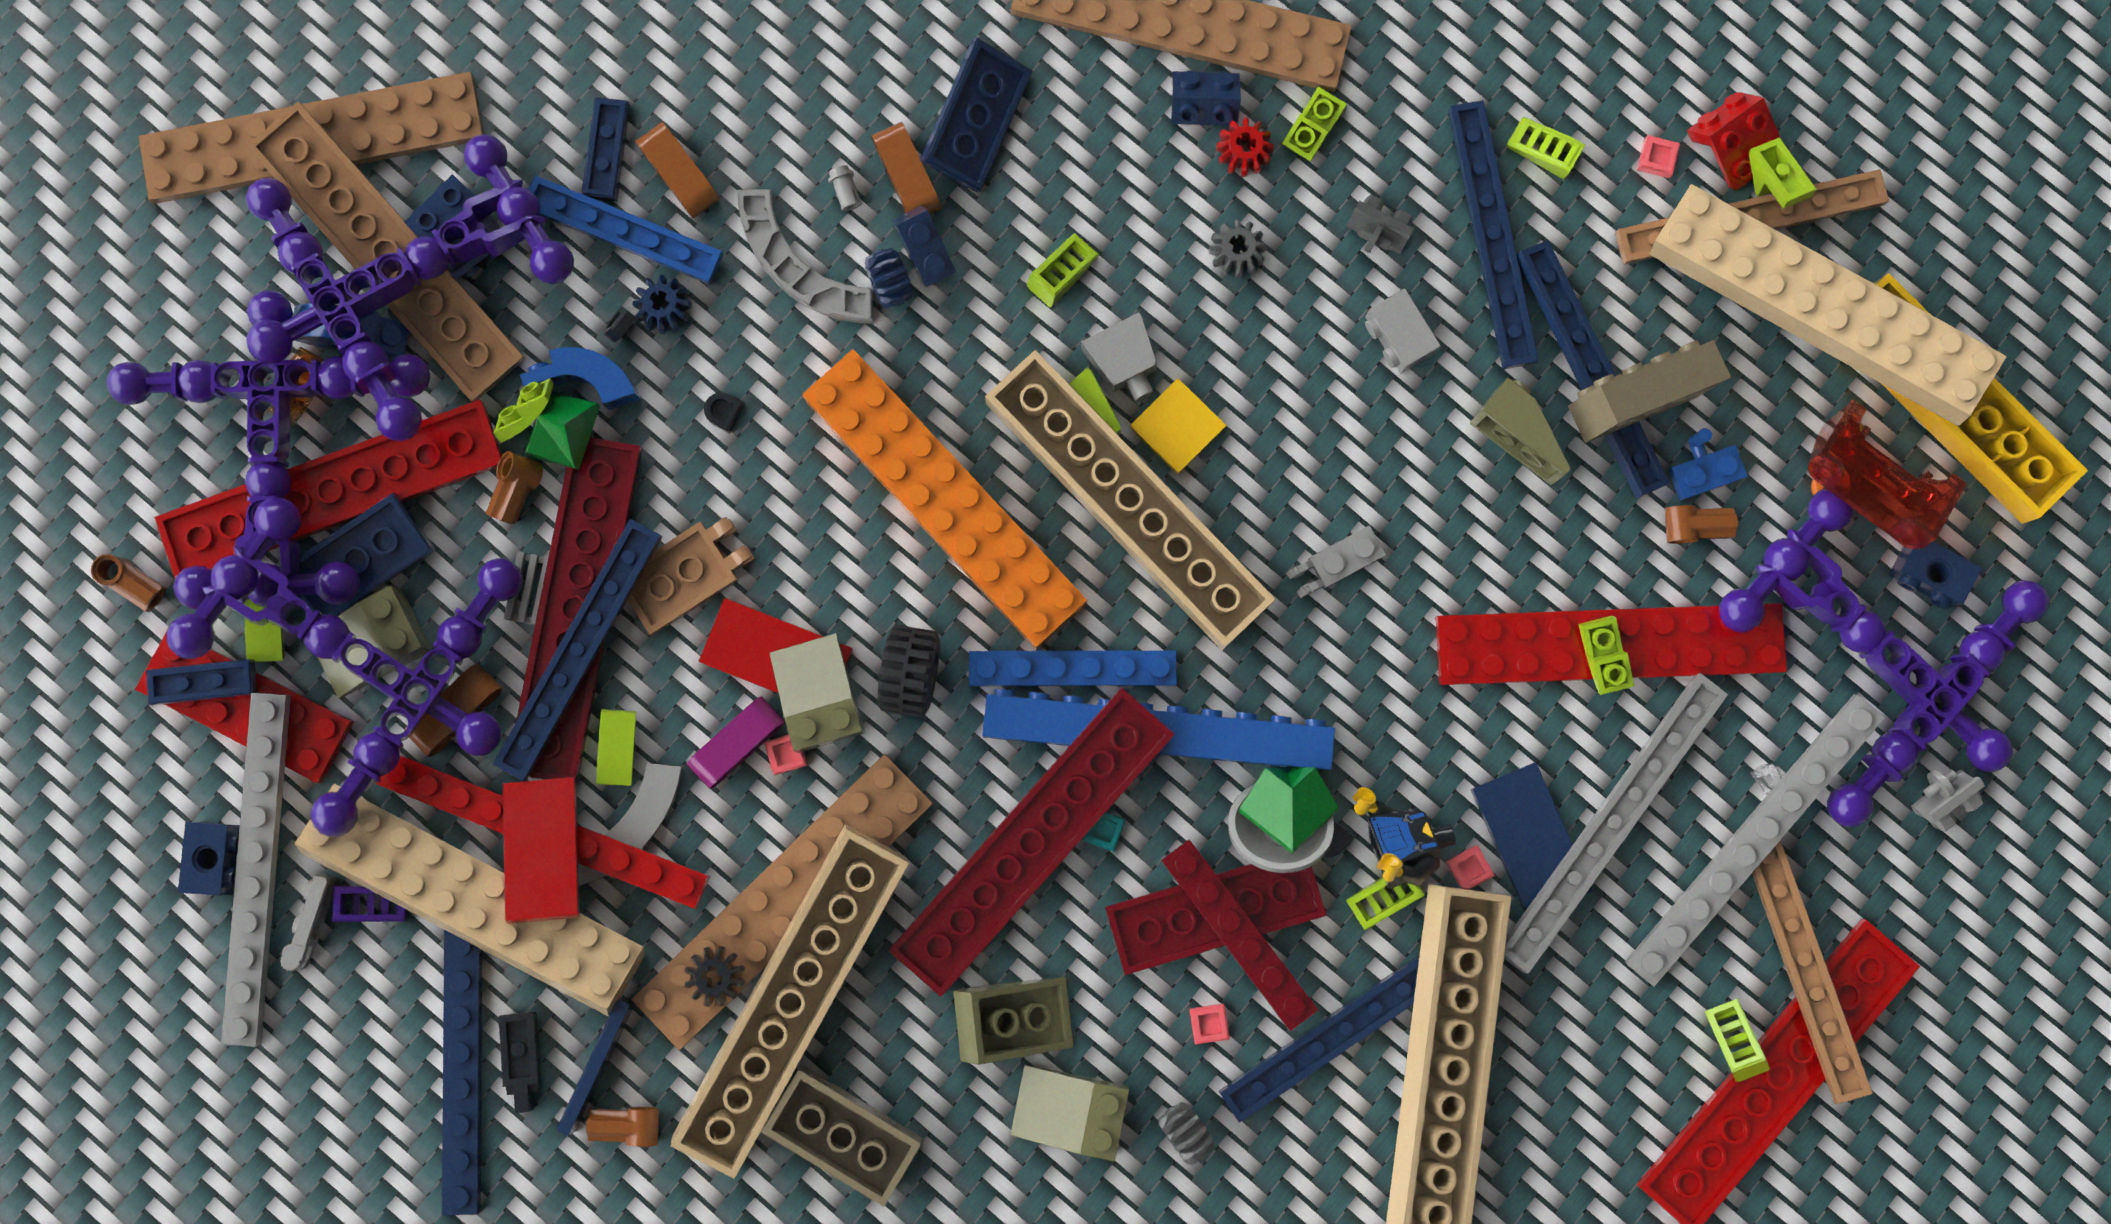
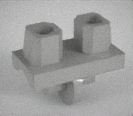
[1911,769,1985,832]

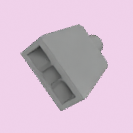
[1081,312,1157,401]

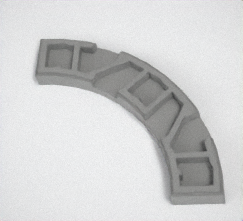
[737,189,873,324]
[578,763,683,886]

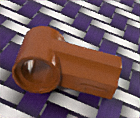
[486,451,543,525]
[1665,505,1738,544]
[91,554,167,612]
[586,1107,660,1147]

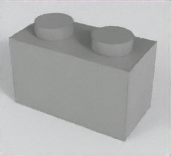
[1365,288,1440,374]

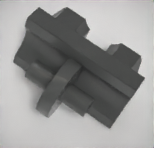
[1346,194,1414,254]

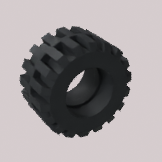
[878,625,940,718]

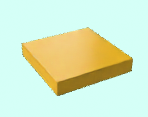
[1129,378,1226,475]

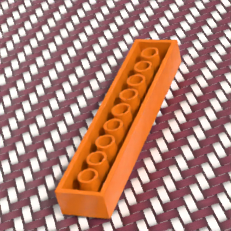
[802,349,1087,651]

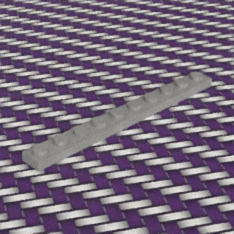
[1504,673,1728,974]
[221,693,291,1047]
[1625,694,1885,986]

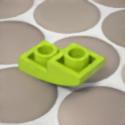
[1282,87,1347,162]
[493,378,554,443]
[244,599,285,662]
[1579,616,1634,695]
[596,709,637,786]

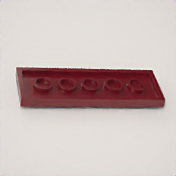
[1105,864,1327,975]

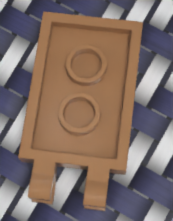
[628,517,755,636]

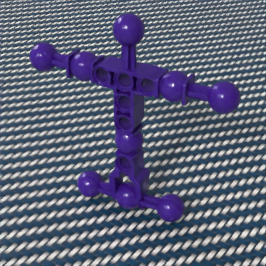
[246,134,574,441]
[106,290,431,609]
[1719,488,2050,828]
[167,498,522,837]

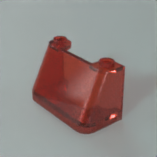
[1808,399,1967,549]

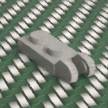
[1287,525,1386,598]
[280,874,339,971]

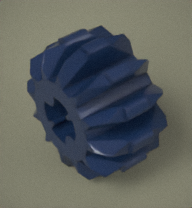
[865,248,913,309]
[632,274,692,334]

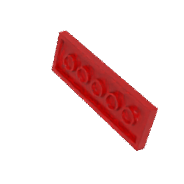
[135,629,354,784]

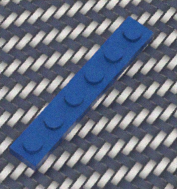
[529,175,724,285]
[969,650,1177,687]

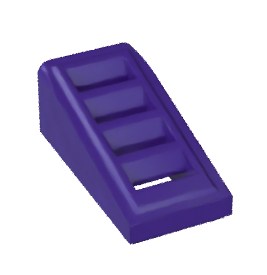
[332,886,406,922]

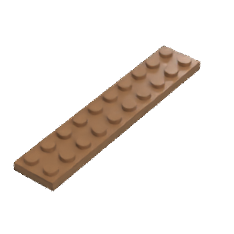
[1010,0,1352,93]
[138,71,484,204]
[246,101,526,402]
[631,754,933,1050]

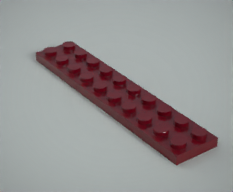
[506,437,643,785]
[888,687,1175,997]

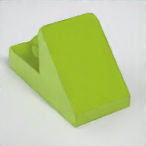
[1749,137,1816,209]

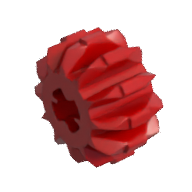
[1216,117,1274,178]

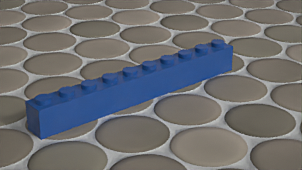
[982,689,1335,771]

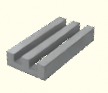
[503,551,548,625]

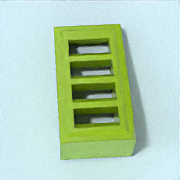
[1505,117,1585,179]
[1027,233,1099,307]
[1069,367,1121,436]
[1346,876,1425,930]
[1704,999,1770,1082]

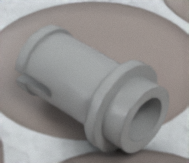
[828,165,862,211]

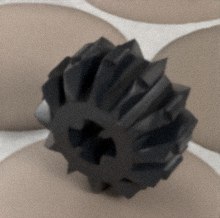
[684,946,745,1007]

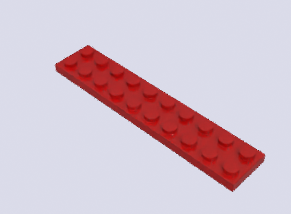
[154,399,502,579]
[1435,603,1787,686]
[1636,919,1920,1224]

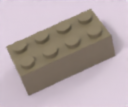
[1568,340,1731,443]
[761,1065,924,1207]

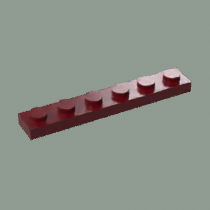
[1161,839,1318,1032]

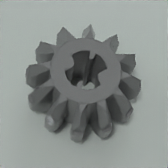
[1209,219,1267,279]
[1158,1102,1215,1165]

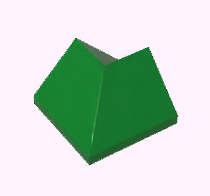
[523,393,601,470]
[1239,767,1339,854]

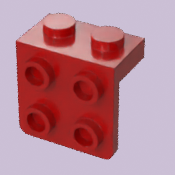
[1687,92,1781,190]

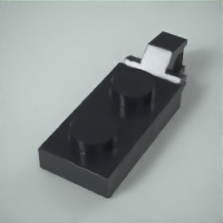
[498,1011,541,1113]

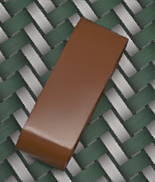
[635,122,720,219]
[871,122,942,215]
[404,663,503,758]

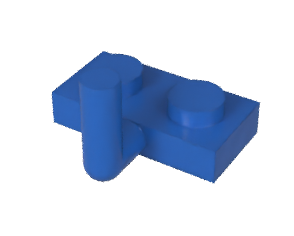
[1668,428,1748,501]

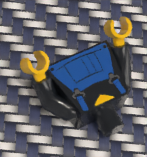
[1353,787,1456,889]

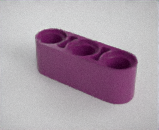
[687,696,785,790]

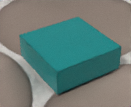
[1081,812,1126,852]

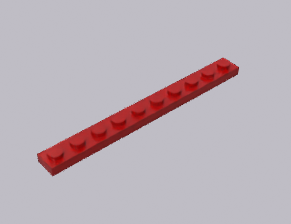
[375,756,711,909]

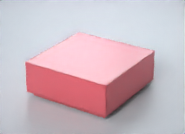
[1637,135,1680,179]
[764,735,808,776]
[1445,845,1495,890]
[1189,1003,1230,1045]

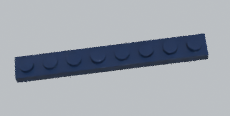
[1448,100,1539,370]
[1516,240,1670,499]
[492,519,663,781]
[442,930,482,1215]
[1218,954,1420,1123]

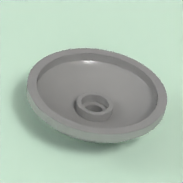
[1228,784,1334,873]

